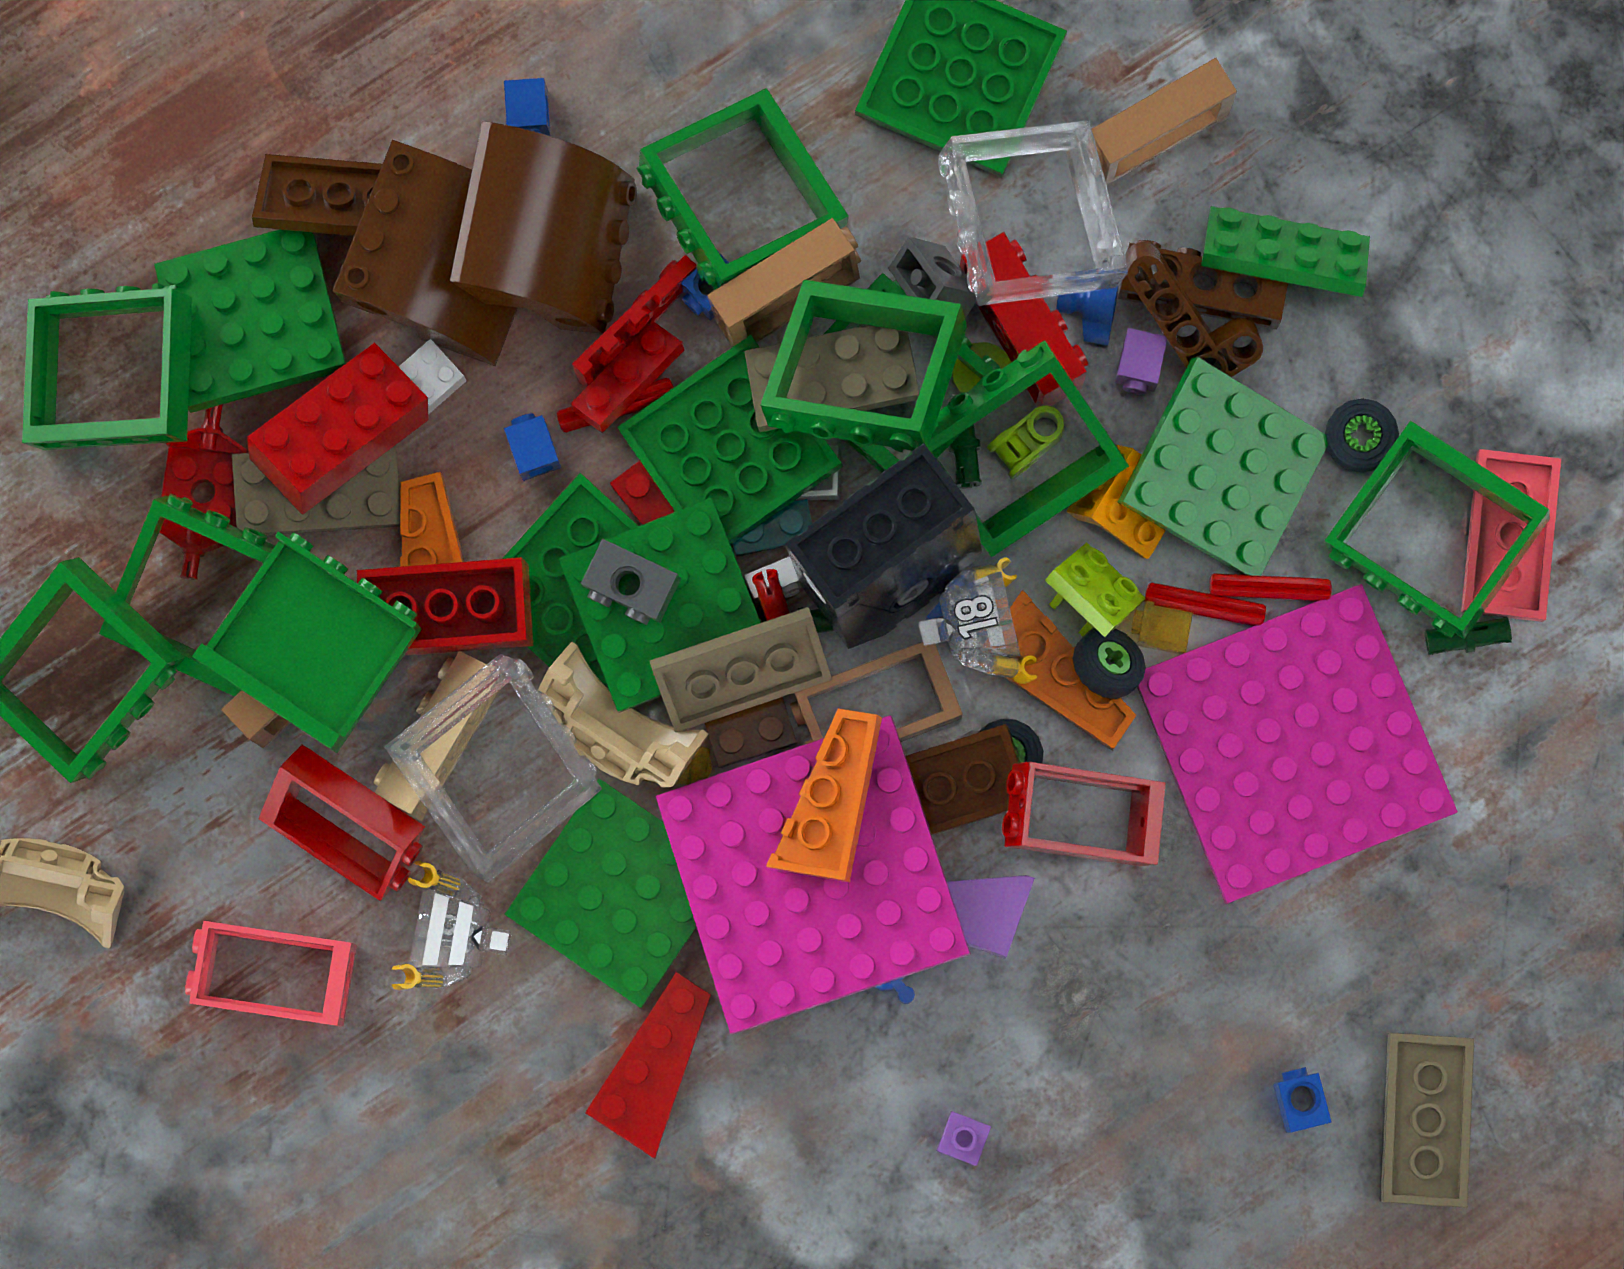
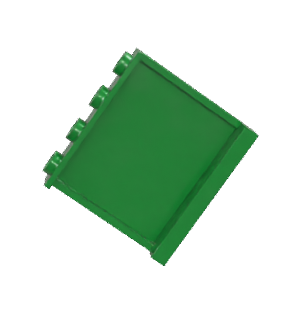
[192,531,422,753]

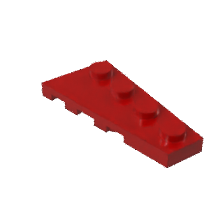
[572,255,697,388]
[585,972,712,1159]

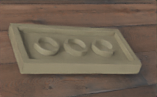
[744,325,920,432]
[232,445,400,535]
[650,607,833,733]
[1381,1033,1474,1208]

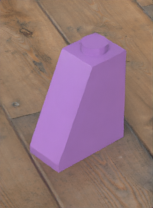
[947,875,1035,959]

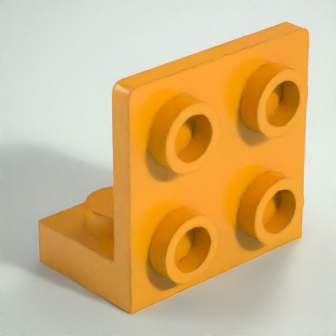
[1066,445,1166,559]

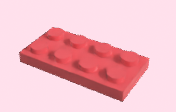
[1461,449,1561,622]

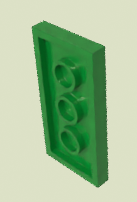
[1201,206,1370,297]

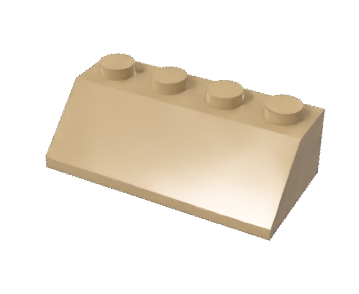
[374,651,506,821]

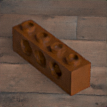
[1118,240,1288,330]

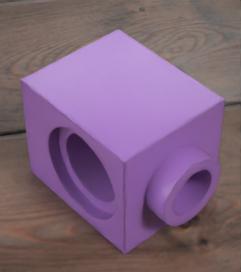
[1115,328,1167,395]
[936,1111,991,1166]

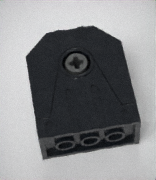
[785,443,982,649]

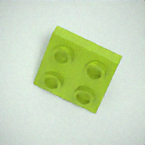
[1045,542,1145,637]

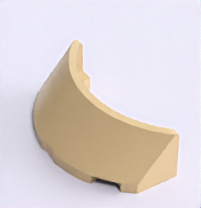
[536,642,709,788]
[0,838,124,949]

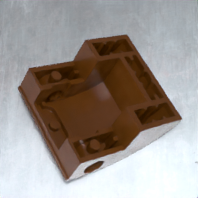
[450,121,637,334]
[333,140,518,366]

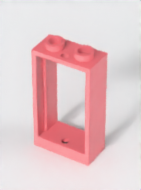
[185,921,357,1027]

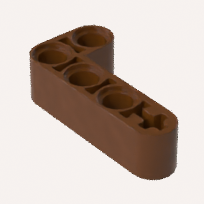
[1124,242,1263,377]

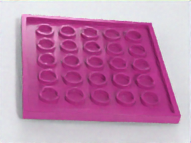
[1137,584,1458,904]
[656,715,971,1034]

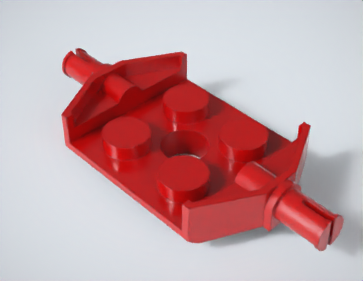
[159,404,249,580]

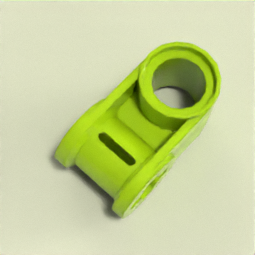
[986,405,1064,479]

